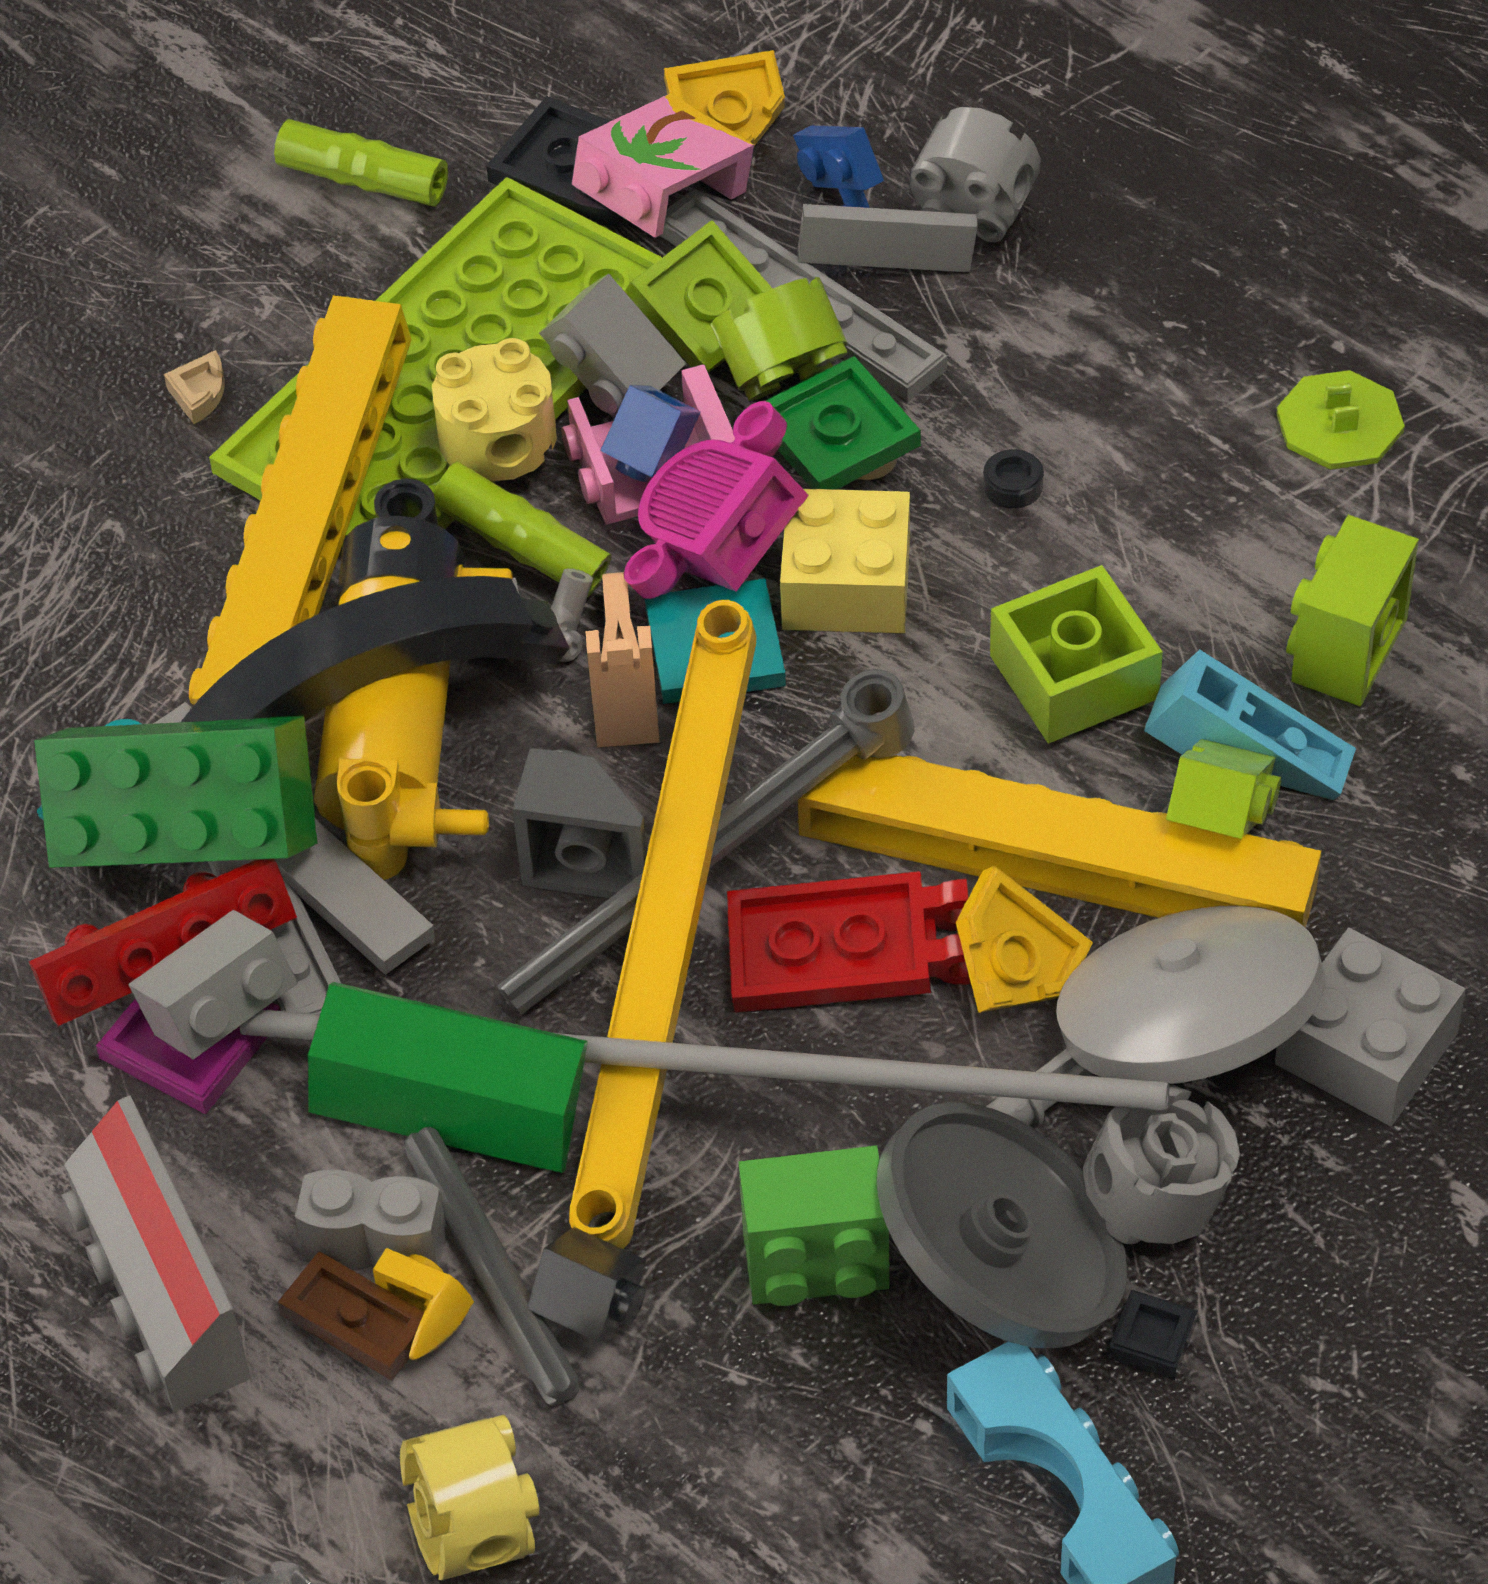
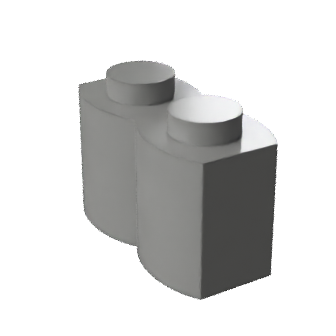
[295,1170,447,1271]

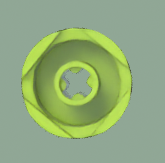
[711,277,848,401]

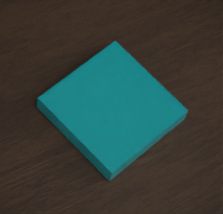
[644,578,786,704]

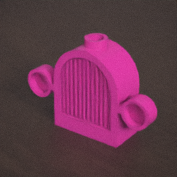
[624,401,809,599]

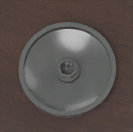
[877,1102,1127,1349]

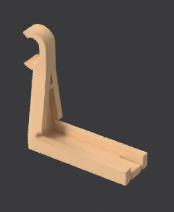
[585,572,660,748]

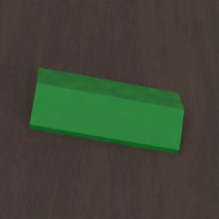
[308,982,588,1173]

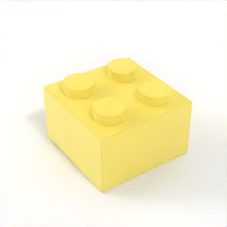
[780,489,910,633]

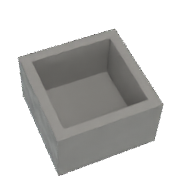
[1275,927,1466,1126]

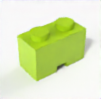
[1166,739,1281,839]

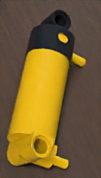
[314,478,512,880]

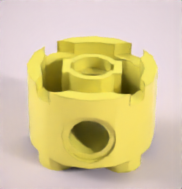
[432,338,557,482]
[400,1415,539,1580]

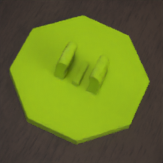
[1276,370,1405,470]

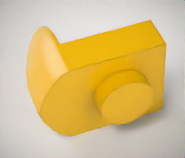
[373,1248,474,1360]

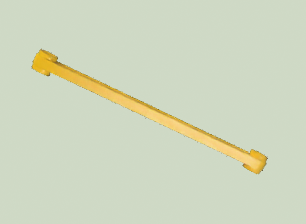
[569,600,756,1249]

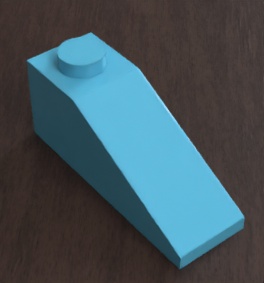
[1144,649,1356,800]

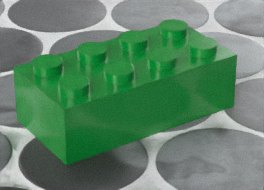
[34,716,318,868]

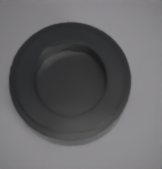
[983,449,1044,508]

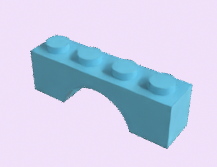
[947,1341,1179,1584]

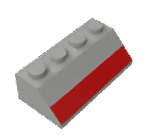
[61,1095,251,1412]

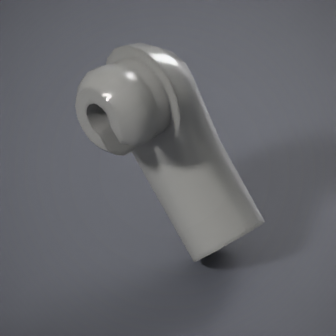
[551,569,593,662]

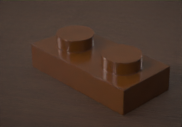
[278,1251,424,1381]

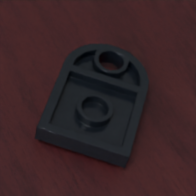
[486,96,631,226]

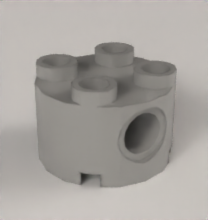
[909,107,1041,242]
[1083,1085,1240,1244]

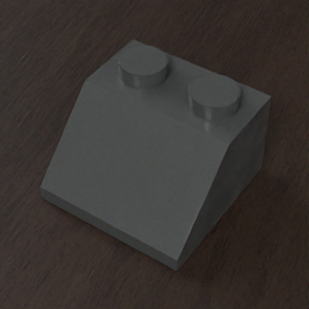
[512,748,647,898]

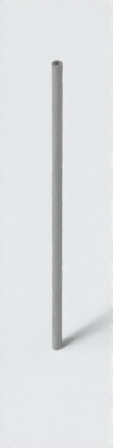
[240,1010,1169,1110]

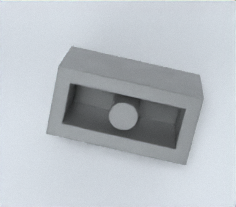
[539,274,686,419]
[128,910,298,1059]

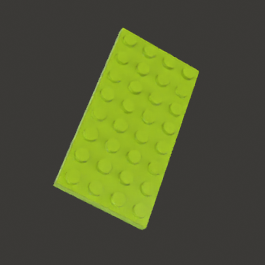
[209,177,662,547]

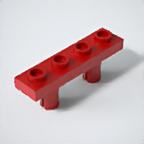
[28,859,297,1026]

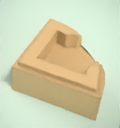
[164,350,225,424]

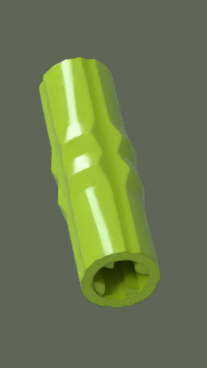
[274,119,448,207]
[433,461,612,598]

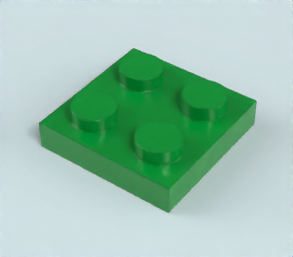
[766,356,921,490]

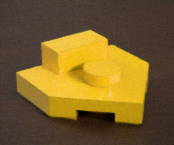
[664,50,785,147]
[956,866,1093,1013]

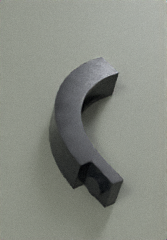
[181,576,570,722]

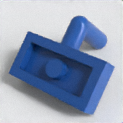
[793,125,884,208]

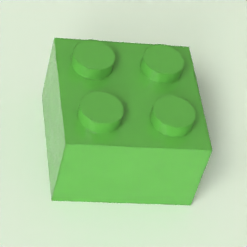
[738,1145,889,1306]

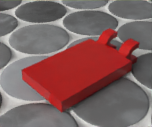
[727,871,971,1013]

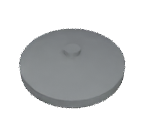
[1056,906,1325,1084]

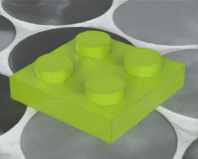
[624,220,772,374]

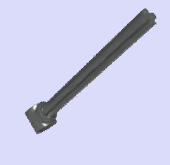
[497,669,915,1015]

